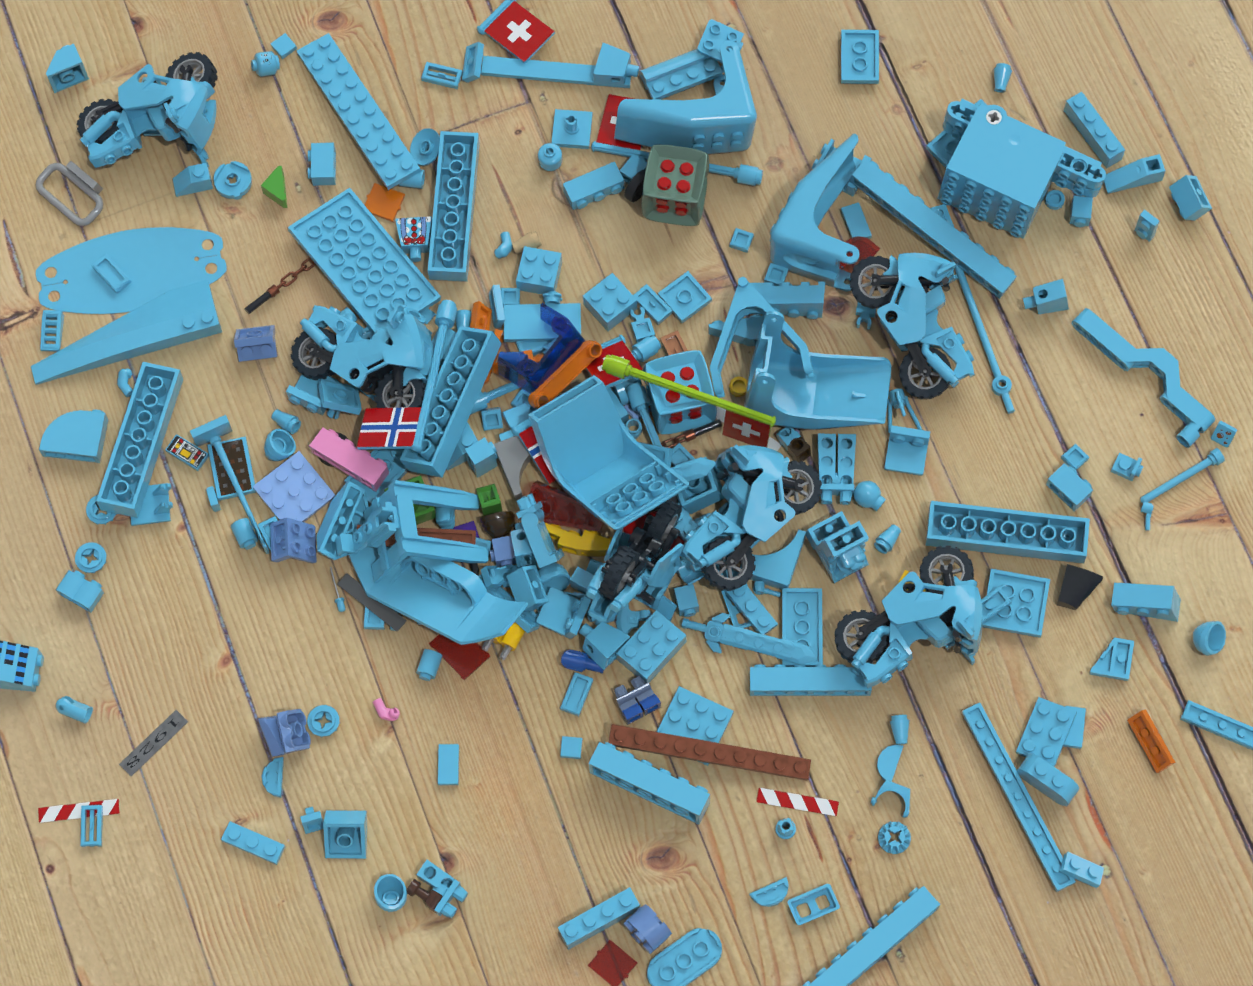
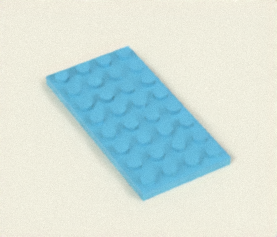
[288,188,441,334]

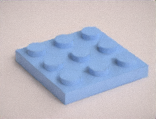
[253,451,336,522]

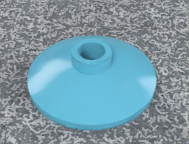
[410,128,440,166]

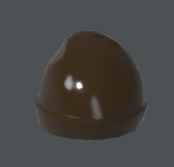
[479,511,515,539]

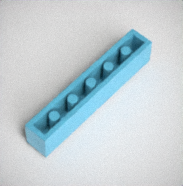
[750,664,872,696]

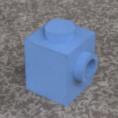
[490,536,516,567]

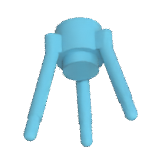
[887,388,922,433]

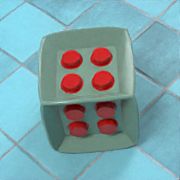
[641,144,709,226]

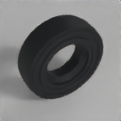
[624,170,646,202]

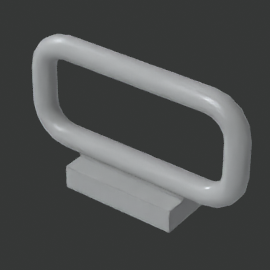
[35,161,103,226]

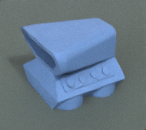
[258,709,311,757]

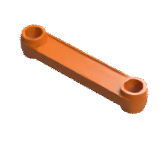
[528,340,602,409]

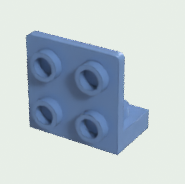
[270,518,317,563]

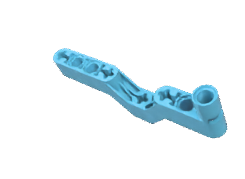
[1072,308,1215,448]

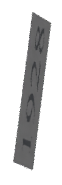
[119,710,188,776]

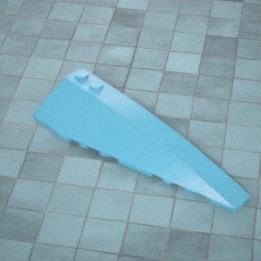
[31,280,222,385]

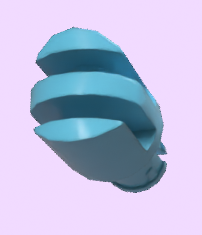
[435,487,455,529]

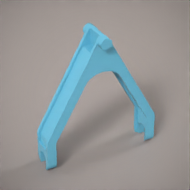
[710,277,814,398]

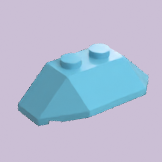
[317,481,369,560]

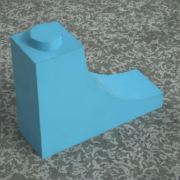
[740,529,806,590]

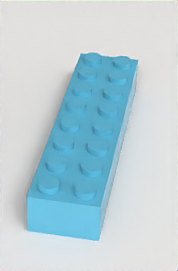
[428,131,480,282]
[400,326,502,478]
[96,362,183,518]
[925,501,1090,564]

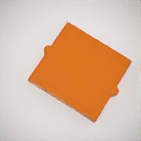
[365,183,405,222]

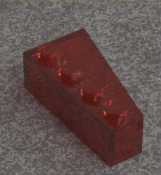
[519,480,604,532]

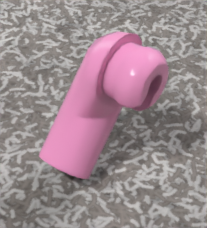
[373,698,400,721]

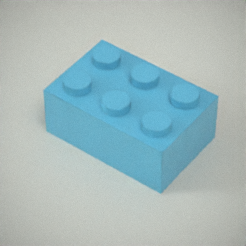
[616,610,687,683]

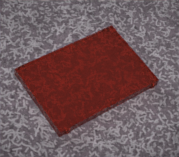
[429,634,490,681]

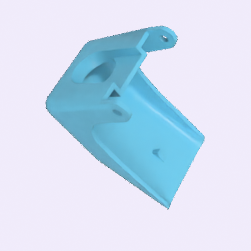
[614,40,757,154]
[770,134,860,292]
[744,311,892,430]

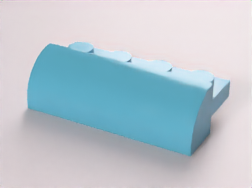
[639,49,723,100]

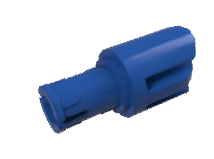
[561,649,604,674]

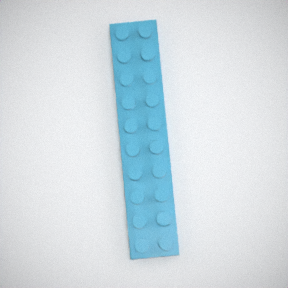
[297,33,421,190]

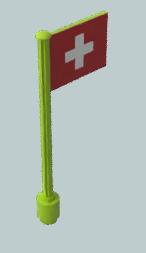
[602,354,776,448]

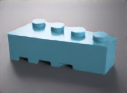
[750,282,825,319]

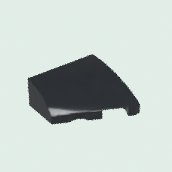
[1057,564,1103,610]

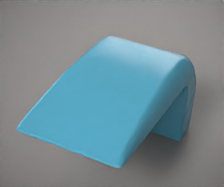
[528,375,689,530]

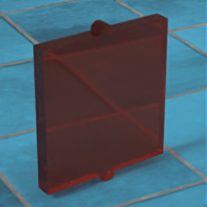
[588,940,638,986]

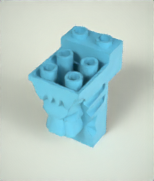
[806,511,869,584]

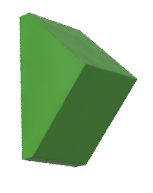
[261,166,288,208]
[476,483,502,516]

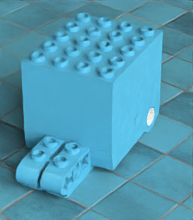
[937,99,1106,239]

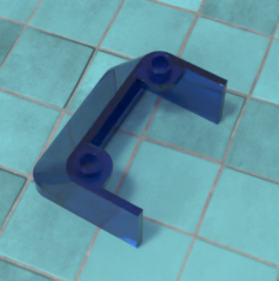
[498,303,585,394]

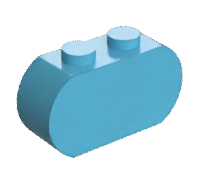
[1017,753,1079,806]

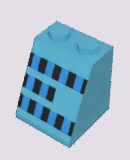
[0,640,44,692]

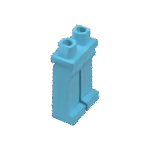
[817,433,856,505]
[516,493,564,568]

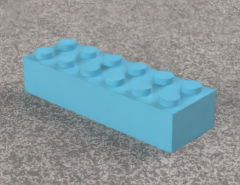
[589,742,710,825]

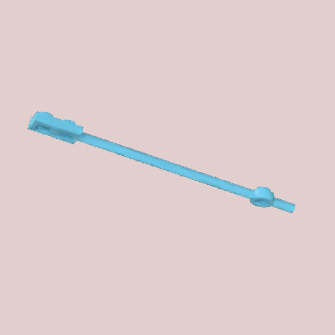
[932,204,1015,414]

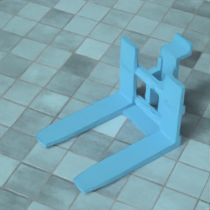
[335,480,489,583]

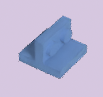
[234,325,278,362]

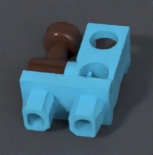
[407,860,468,919]

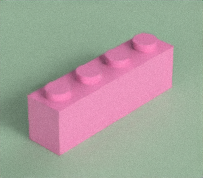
[309,427,389,492]

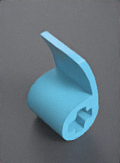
[676,556,705,585]

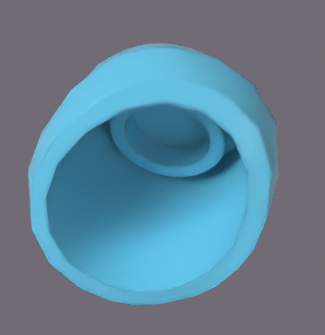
[264,429,296,461]
[538,562,571,594]
[1192,621,1226,656]
[374,874,407,912]

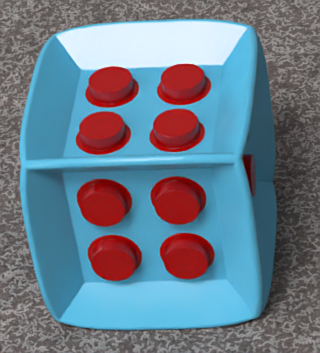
[643,350,717,434]

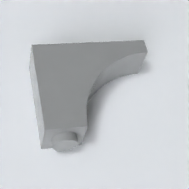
[494,436,532,502]

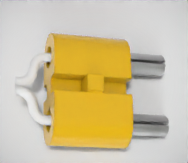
[482,622,525,660]

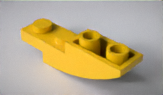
[545,523,613,557]

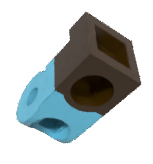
[776,427,811,462]

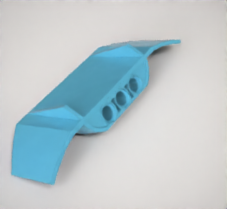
[348,547,528,645]

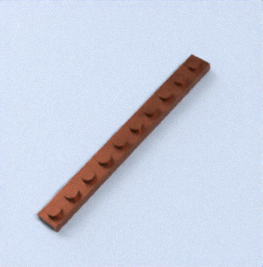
[608,724,811,781]

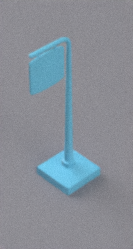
[190,415,269,554]

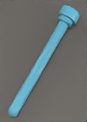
[1140,448,1225,503]

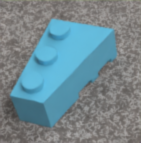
[1111,583,1181,622]

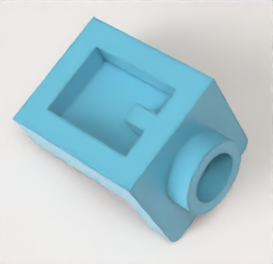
[1111,453,1144,481]

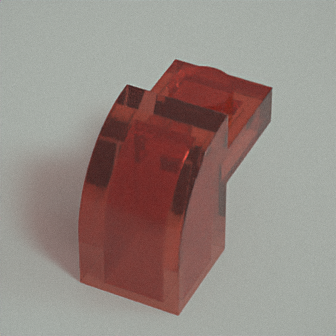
[840,236,880,270]

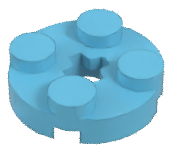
[214,161,252,200]

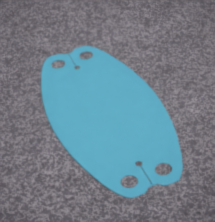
[36,227,227,314]

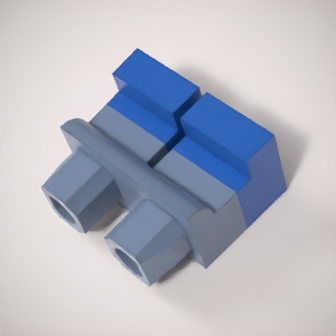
[614,676,661,725]

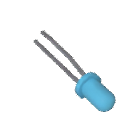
[330,567,346,612]

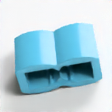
[56,570,104,612]

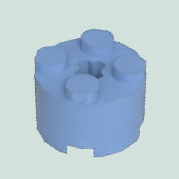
[623,904,672,954]

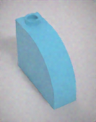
[39,409,109,463]

